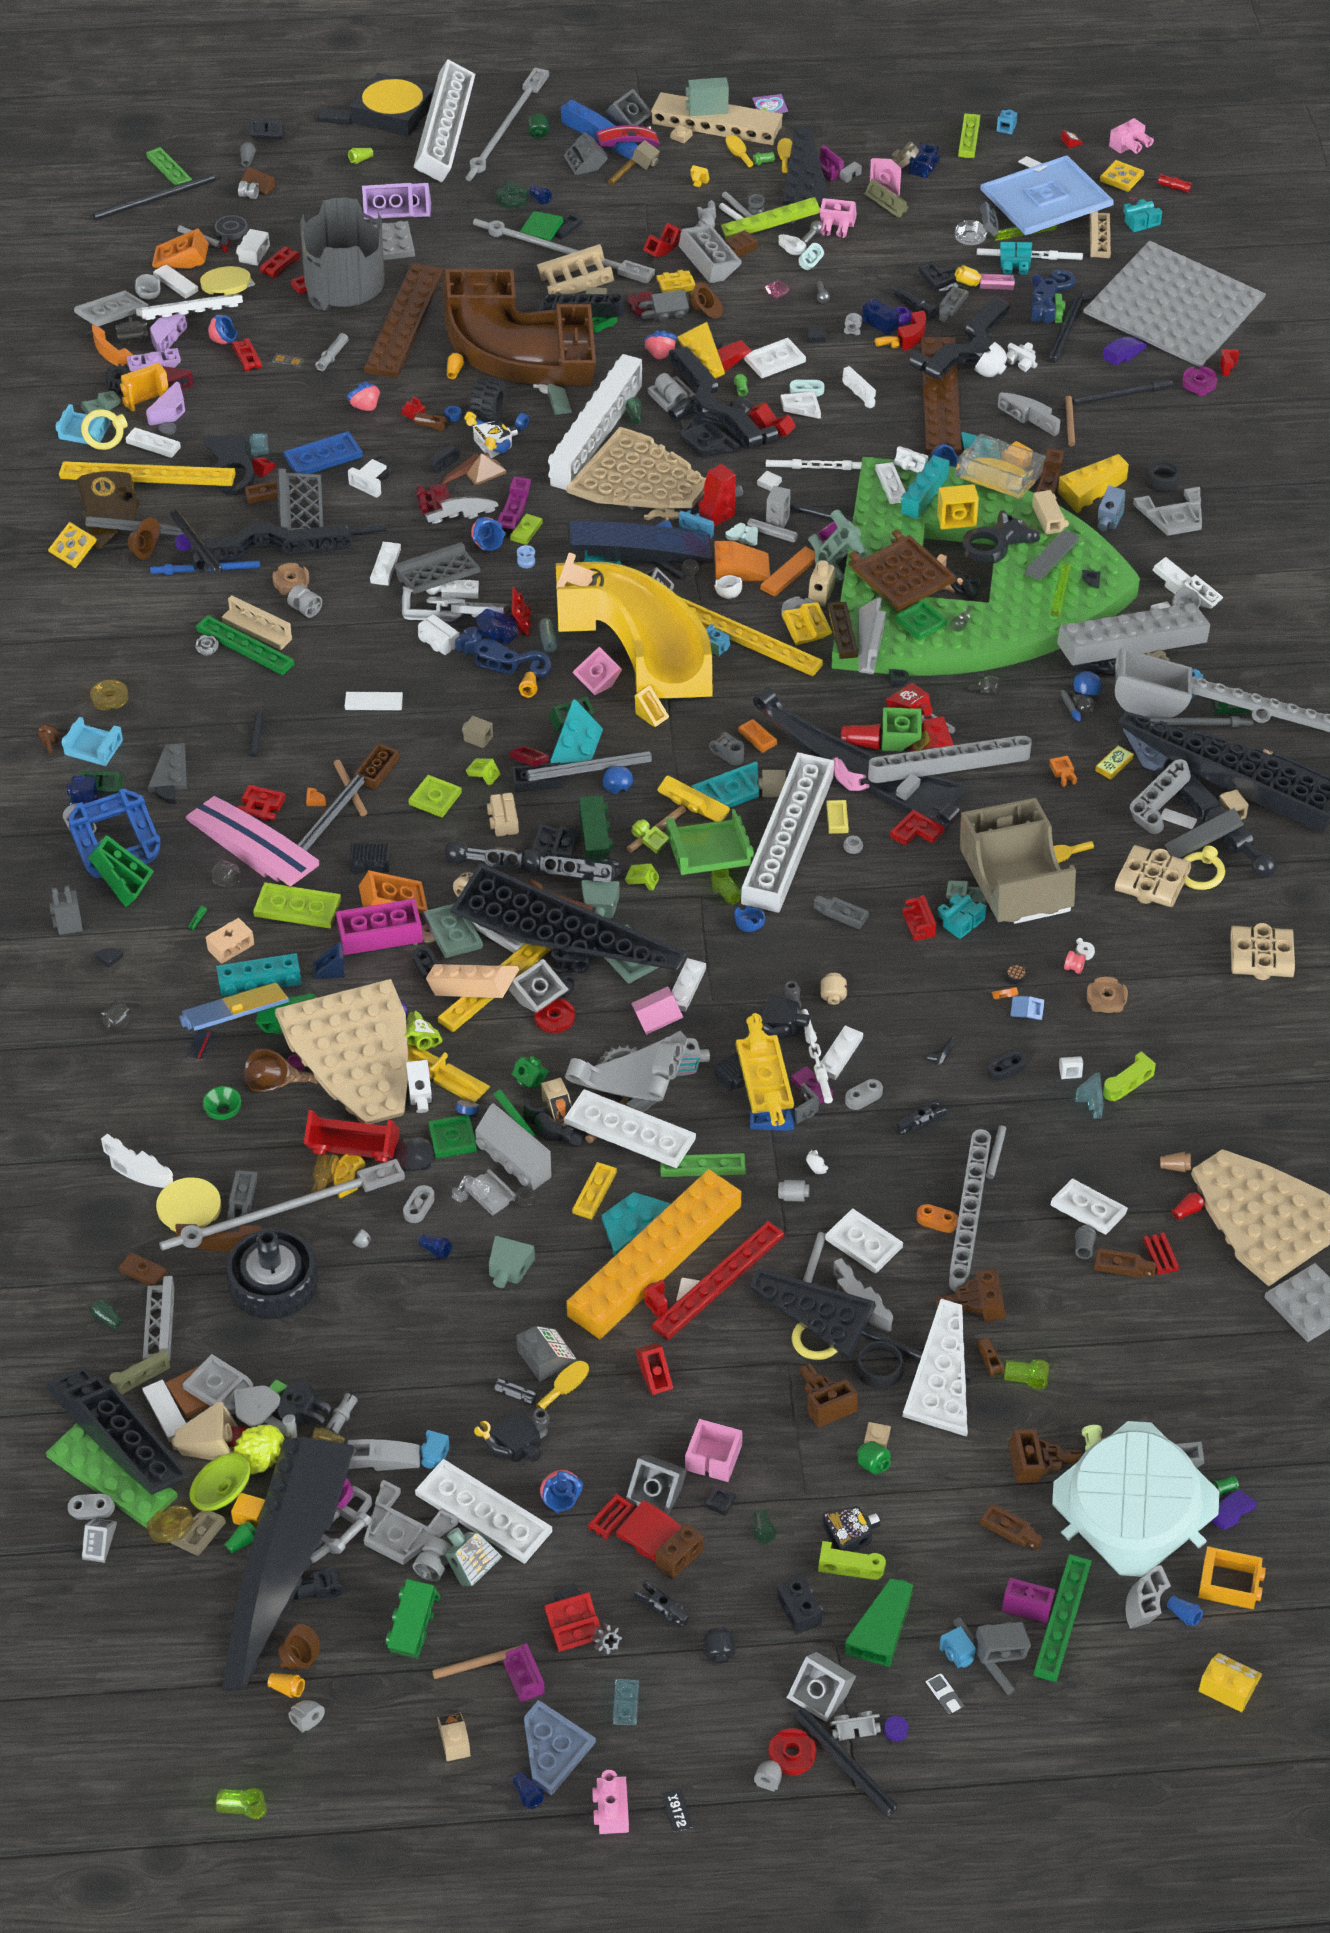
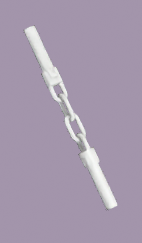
[977,248,1083,260]
[766,459,862,470]
[801,1009,833,1103]

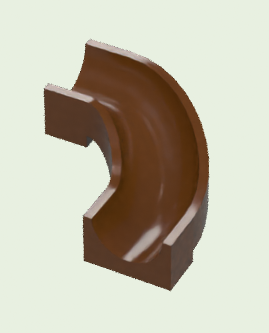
[442,269,596,386]

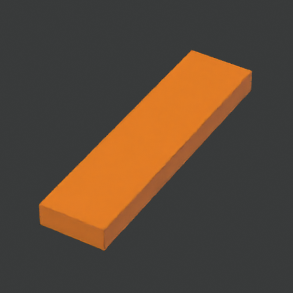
[760,546,815,597]

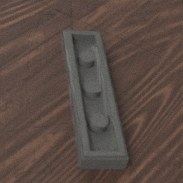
[1025,529,1079,581]
[1164,808,1244,858]

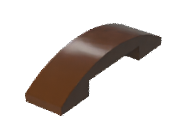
[1036,448,1065,494]
[175,1224,262,1251]

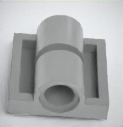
[648,373,696,412]

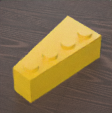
[1058,454,1129,514]

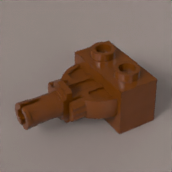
[936,1268,1006,1322]
[799,1364,858,1428]
[1008,1429,1082,1483]

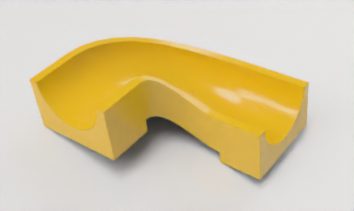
[556,562,712,698]

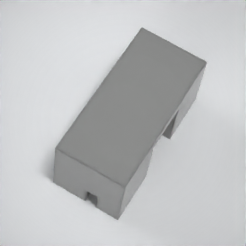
[840,162,862,183]
[896,774,921,801]

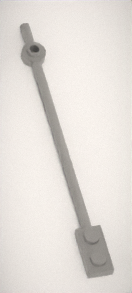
[466,67,549,181]
[473,219,655,284]
[159,1159,405,1251]

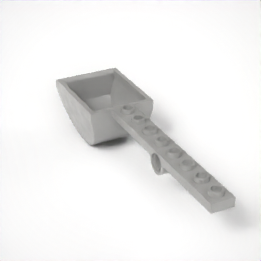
[1115,648,1330,732]

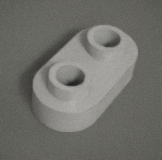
[845,1079,883,1110]
[403,1185,435,1223]
[68,1494,115,1520]

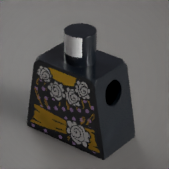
[822,1506,880,1552]

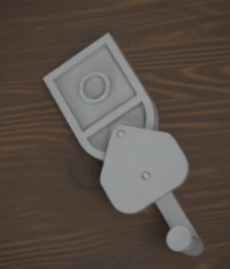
[402,586,509,621]
[183,1354,297,1439]

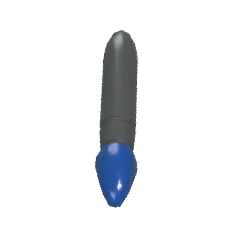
[1060,690,1081,722]

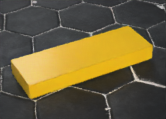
[572,1162,617,1220]

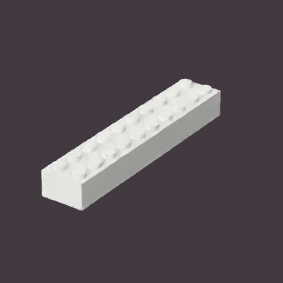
[414,59,475,182]
[548,354,642,490]
[741,752,834,913]

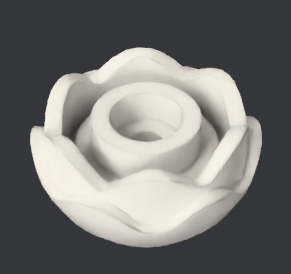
[806,1150,828,1174]

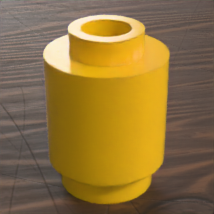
[955,265,981,287]

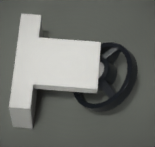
[348,455,393,498]

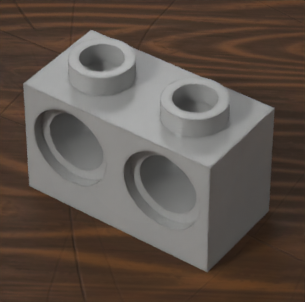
[766,486,791,528]

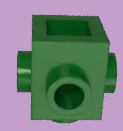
[512,1056,549,1088]

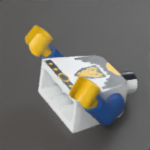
[464,412,518,458]

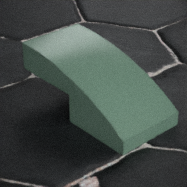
[81,391,121,414]
[946,881,987,907]

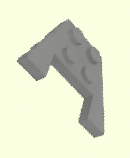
[1133,487,1202,536]
[364,1480,459,1565]

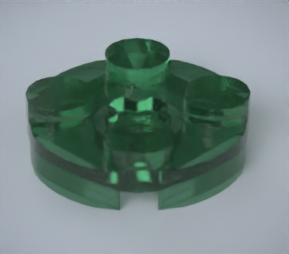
[496,181,528,209]

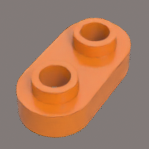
[916,1204,958,1233]

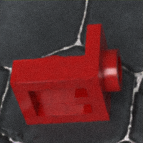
[1220,349,1239,376]
[644,1280,668,1318]

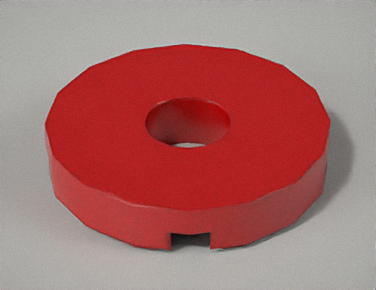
[534,998,575,1033]
[768,1728,816,1776]

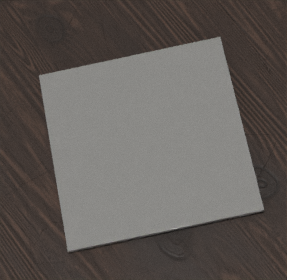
[1083,241,1266,367]

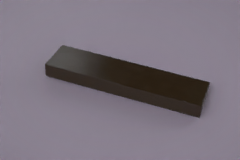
[828,602,858,659]

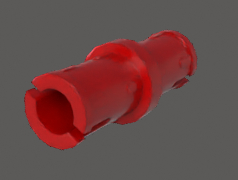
[1158,174,1192,193]

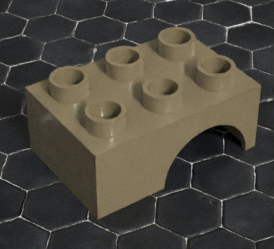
[960,798,1076,922]

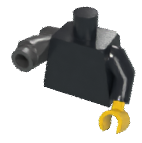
[751,981,810,1038]
[474,1407,550,1462]

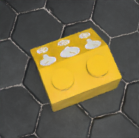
[1199,1653,1262,1712]

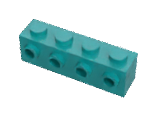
[900,455,949,519]
[216,953,301,997]

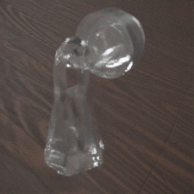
[451,1175,491,1203]

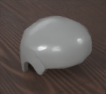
[135,274,161,300]
[1172,588,1201,609]

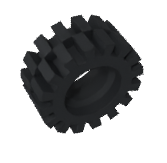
[104,364,132,394]

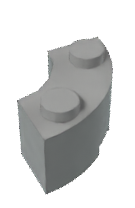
[1126,1565,1171,1629]

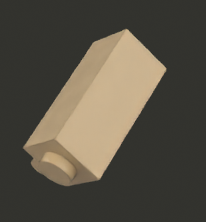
[1032,490,1069,535]

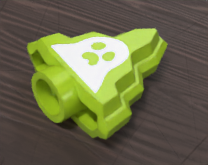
[405,1011,442,1050]

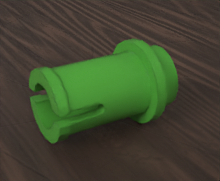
[753,152,775,166]
[733,374,748,396]

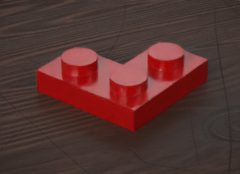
[890,810,945,846]

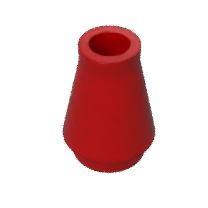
[1172,1192,1205,1220]

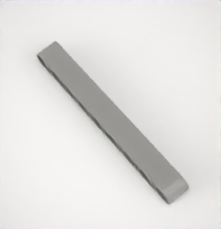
[868,736,1032,783]
[949,1129,991,1292]

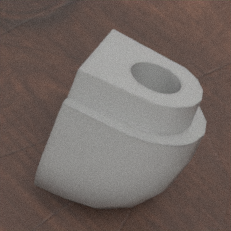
[289,1700,325,1733]
[754,1760,782,1792]

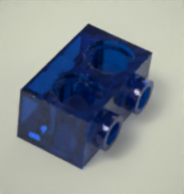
[909,143,940,178]

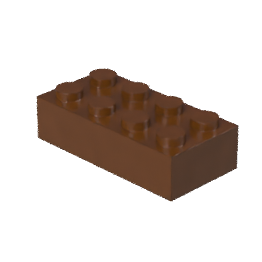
[724,230,758,258]
[354,743,400,790]

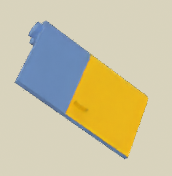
[179,982,289,1031]

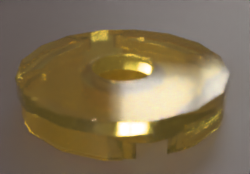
[90,680,128,710]
[148,1505,193,1543]

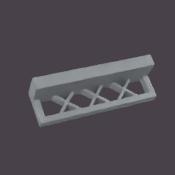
[143,1276,175,1361]

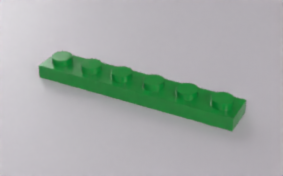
[196,615,294,675]
[1034,1554,1092,1682]

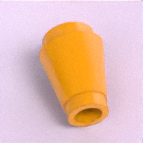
[446,353,464,379]
[519,672,537,698]
[268,1673,305,1698]

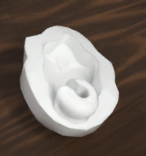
[779,234,806,255]

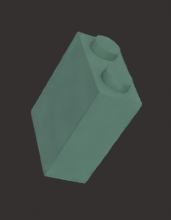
[685,77,729,116]

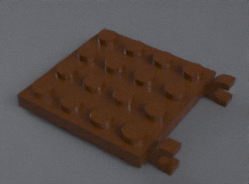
[848,529,956,612]

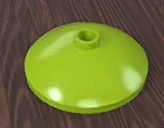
[190,1453,250,1511]

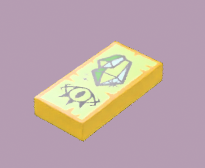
[1095,745,1134,779]

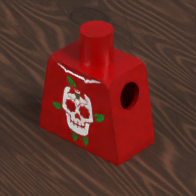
[886,683,932,717]

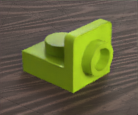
[466,758,500,785]
[625,864,659,891]

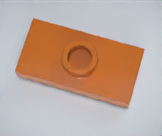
[738,719,777,753]

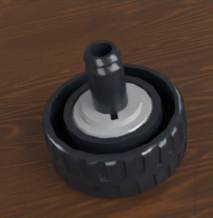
[226,1229,318,1319]

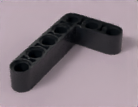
[538,294,625,317]

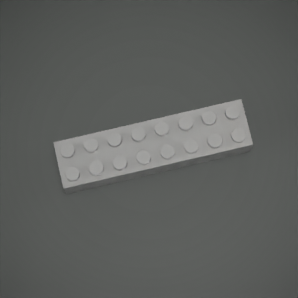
[1057,603,1210,665]

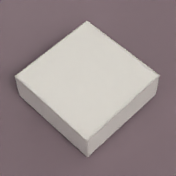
[757,471,782,491]

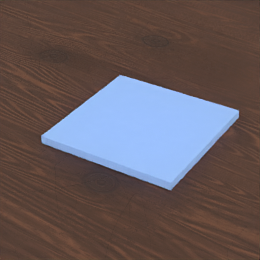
[981,155,1113,235]

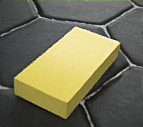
[826,800,849,834]

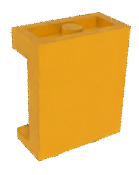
[120,362,168,412]

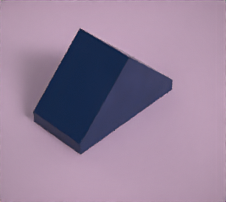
[313,942,345,979]

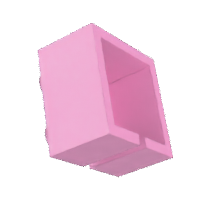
[685,1419,742,1482]

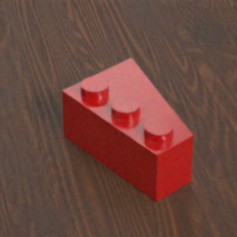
[698,464,736,527]

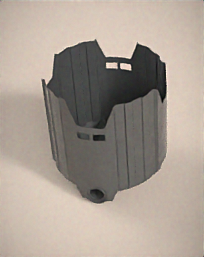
[300,197,385,311]

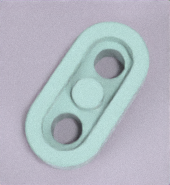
[799,243,824,270]
[790,380,824,397]

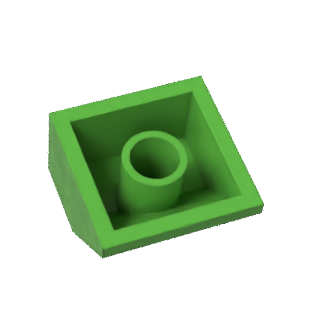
[882,708,921,751]

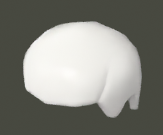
[714,575,742,599]

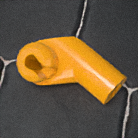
[875,336,900,348]

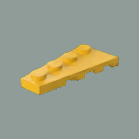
[677,322,725,379]

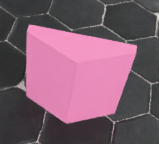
[870,158,901,196]
[980,274,1015,290]
[573,647,622,695]
[631,986,683,1035]

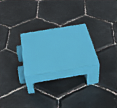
[56,404,111,444]
[62,717,123,766]

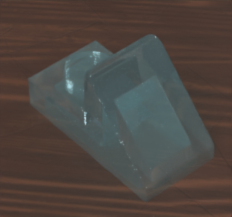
[248,432,269,456]
[1075,1073,1103,1118]

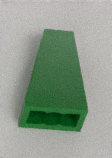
[845,1578,913,1667]

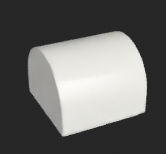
[1059,1056,1083,1079]

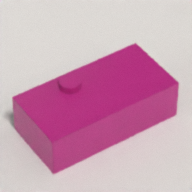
[336,899,423,955]

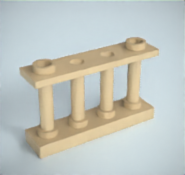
[537,244,614,294]

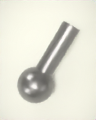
[802,221,823,244]
[816,281,830,304]

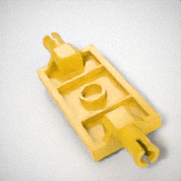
[736,1016,794,1126]

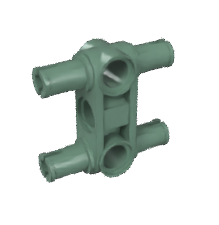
[808,510,868,582]

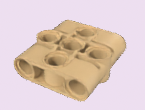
[1115,845,1191,907]
[1231,923,1295,980]

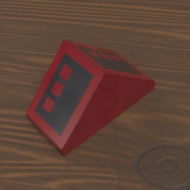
[162,366,193,390]

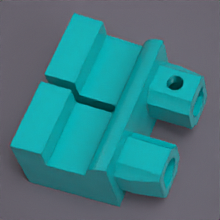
[1123,199,1162,233]
[1000,242,1032,275]
[937,894,986,939]

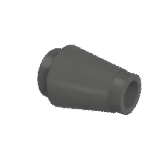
[240,142,256,167]

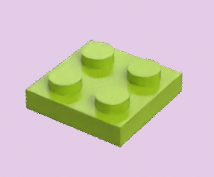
[409,775,462,817]

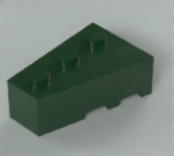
[579,795,613,857]

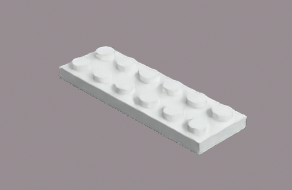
[136,294,243,320]
[564,1089,696,1168]
[415,1459,552,1564]

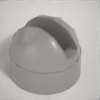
[352,1229,371,1248]

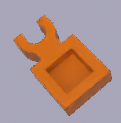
[1049,756,1077,787]

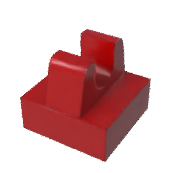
[401,397,426,420]

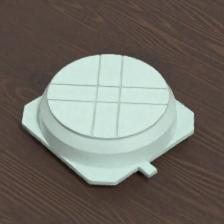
[1052,1421,1219,1577]

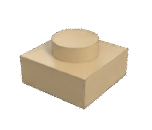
[670,125,692,143]
[864,1422,891,1448]

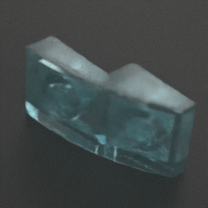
[613,1679,639,1726]

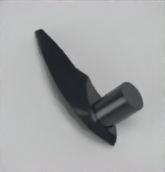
[938,282,970,292]
[927,1035,955,1065]

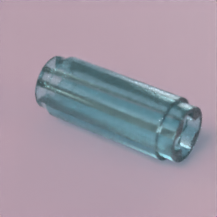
[539,618,557,652]

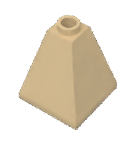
[172,1401,238,1460]

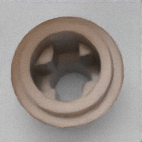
[1160,1151,1191,1172]

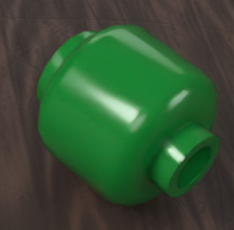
[857,1441,891,1475]

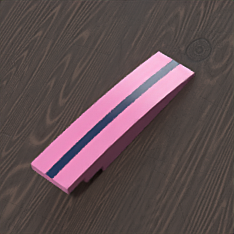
[185,796,319,887]

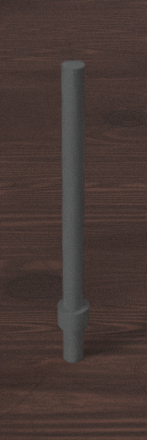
[1150,716,1254,727]

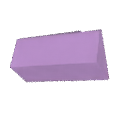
[362,183,431,220]

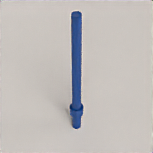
[150,561,260,575]

